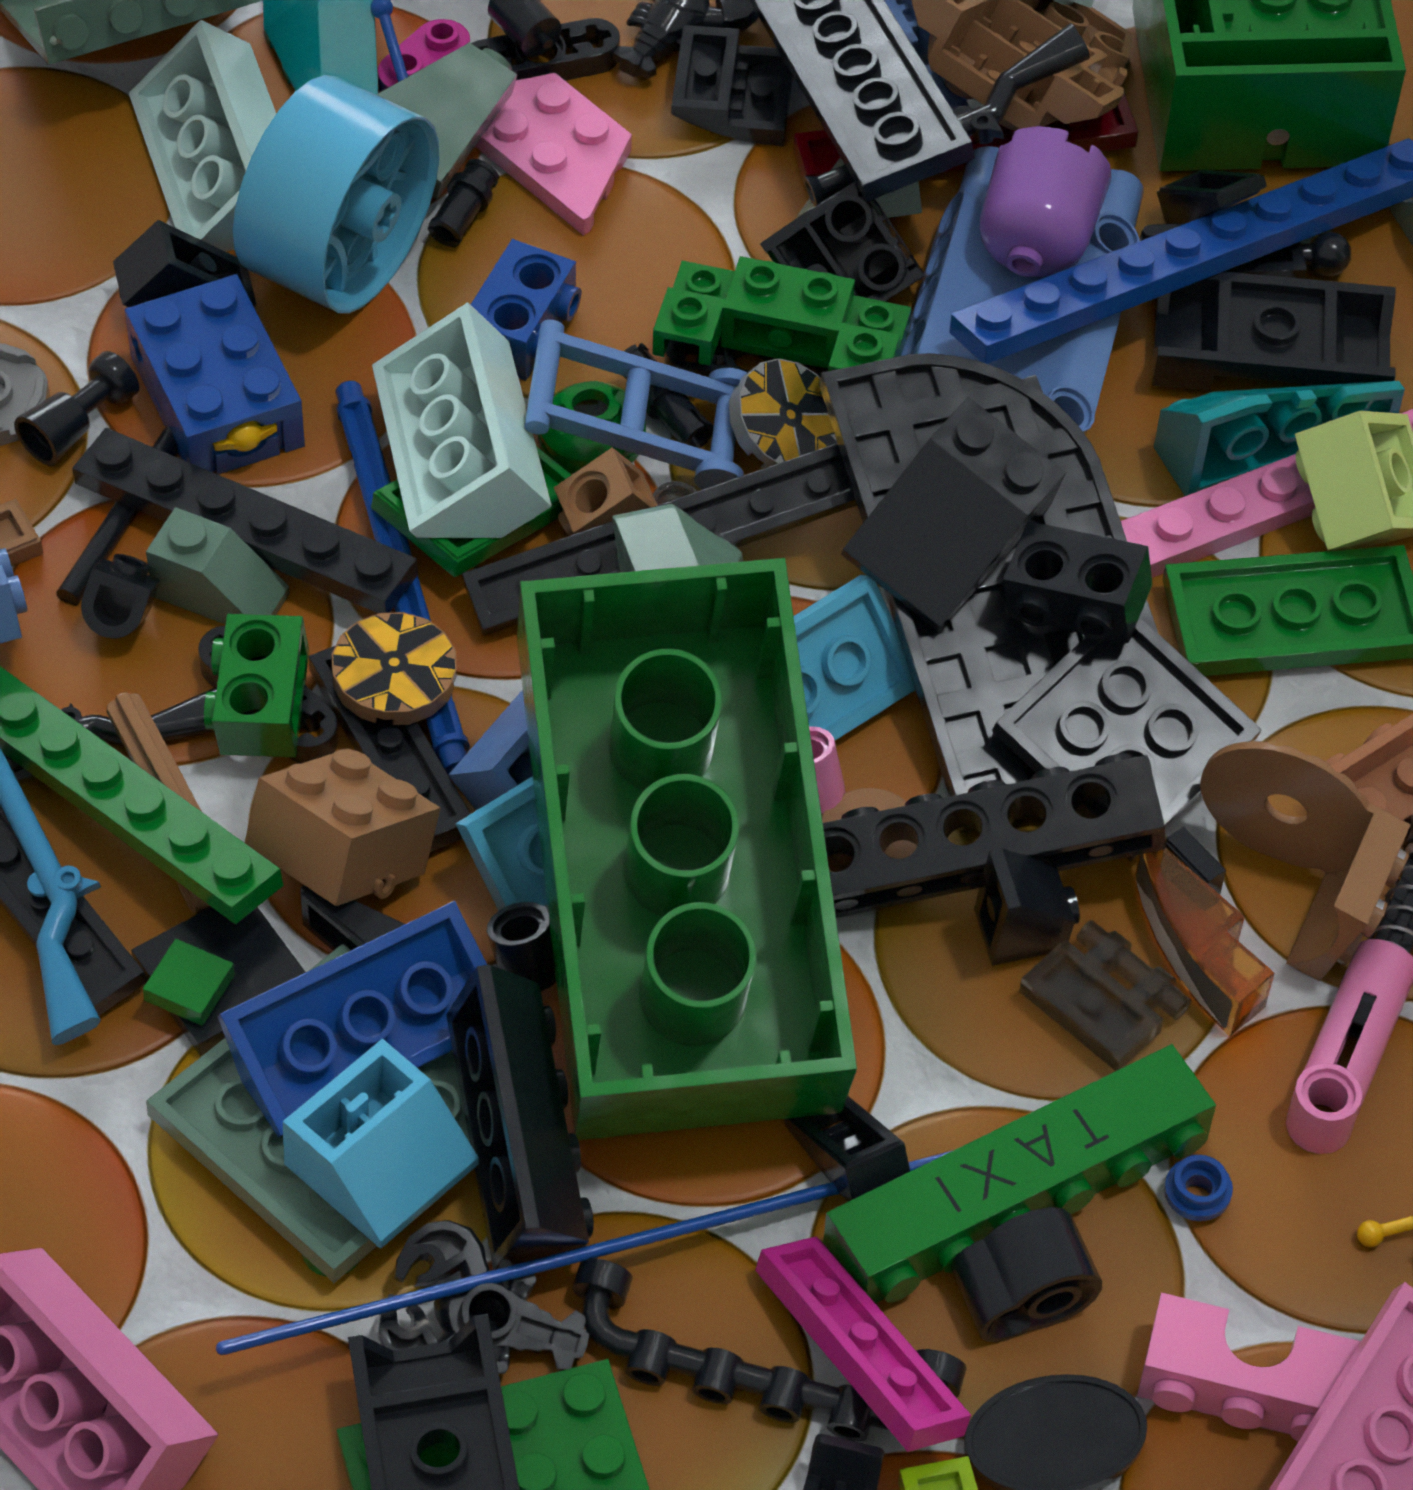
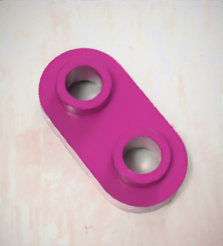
[378,19,470,92]

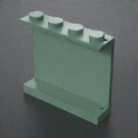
[0,0,263,65]

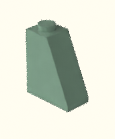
[376,42,517,200]

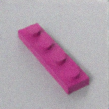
[755,1236,971,1452]

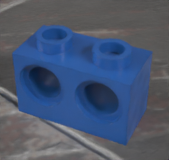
[470,239,582,381]

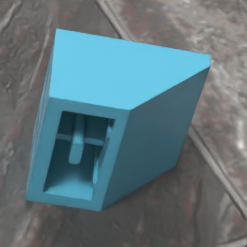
[283,1038,479,1249]

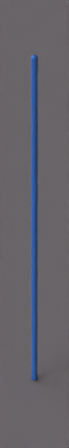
[216,1150,953,1355]

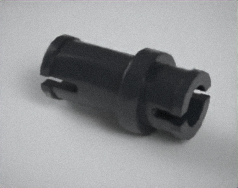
[427,159,499,247]

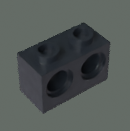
[1003,521,1153,643]

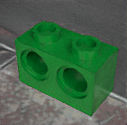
[204,614,309,757]

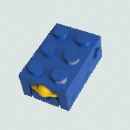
[125,274,305,475]

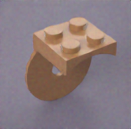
[1200,741,1411,982]

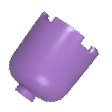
[979,126,1112,278]

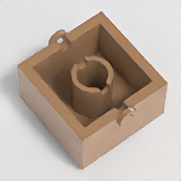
[244,748,441,906]

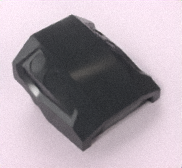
[760,181,926,302]

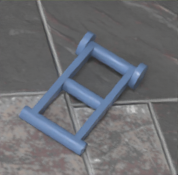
[524,320,747,490]

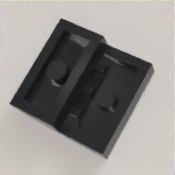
[671,25,793,146]

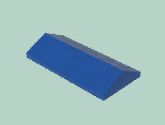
[218,901,487,1137]

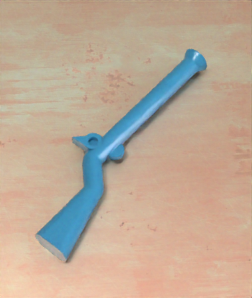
[0,748,101,1045]

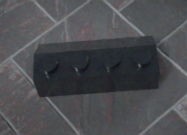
[446,965,594,1270]

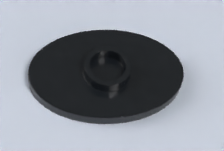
[964,1374,1147,1490]

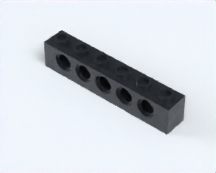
[823,753,1166,918]

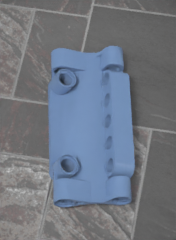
[900,146,1144,434]

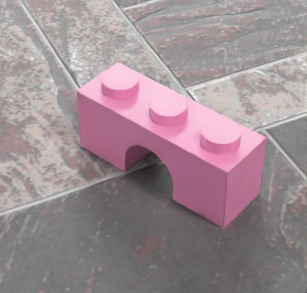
[1137,1292,1361,1442]

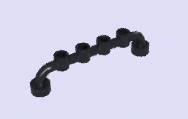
[572,1258,967,1441]

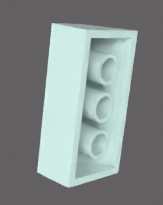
[129,19,276,252]
[372,302,552,538]

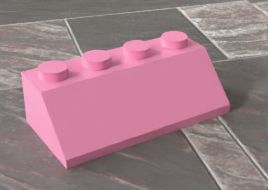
[0,1248,219,1490]

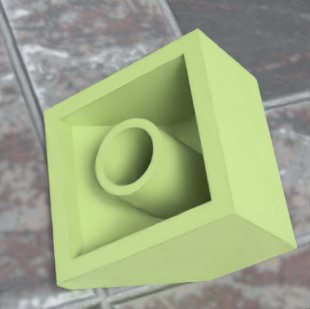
[1295,411,1413,550]

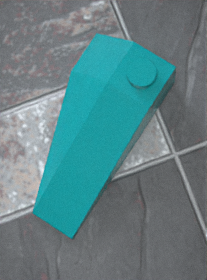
[263,0,378,95]
[1154,381,1405,496]

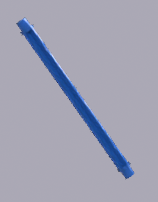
[335,381,470,779]

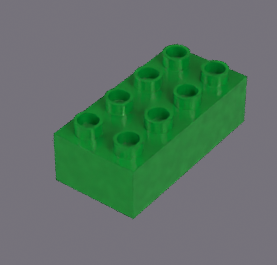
[517,558,857,1140]

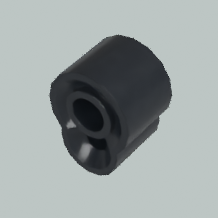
[950,1207,1102,1342]

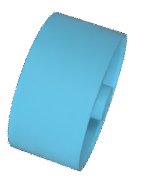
[233,75,439,314]

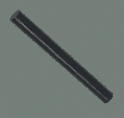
[56,425,178,606]

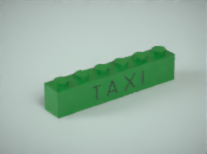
[823,1044,1216,1304]

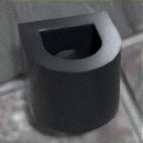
[81,554,160,638]

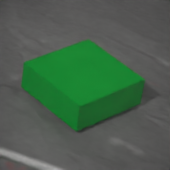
[143,938,235,1026]

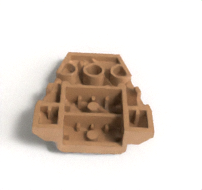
[911,0,1134,130]

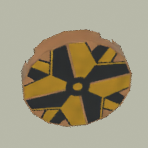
[332,612,457,725]

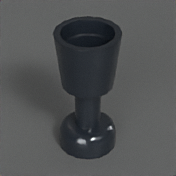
[14,351,140,466]

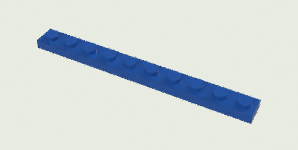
[949,138,1413,364]

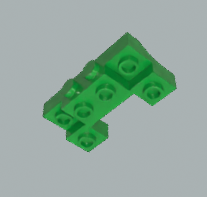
[652,256,911,371]

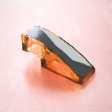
[1135,848,1275,1037]

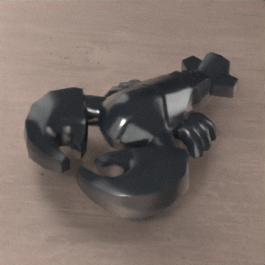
[612,0,758,79]
[377,1220,590,1374]

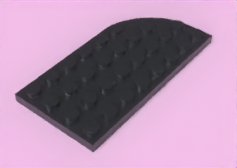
[819,353,1159,833]

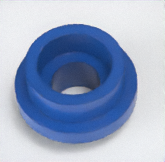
[1164,1155,1233,1221]

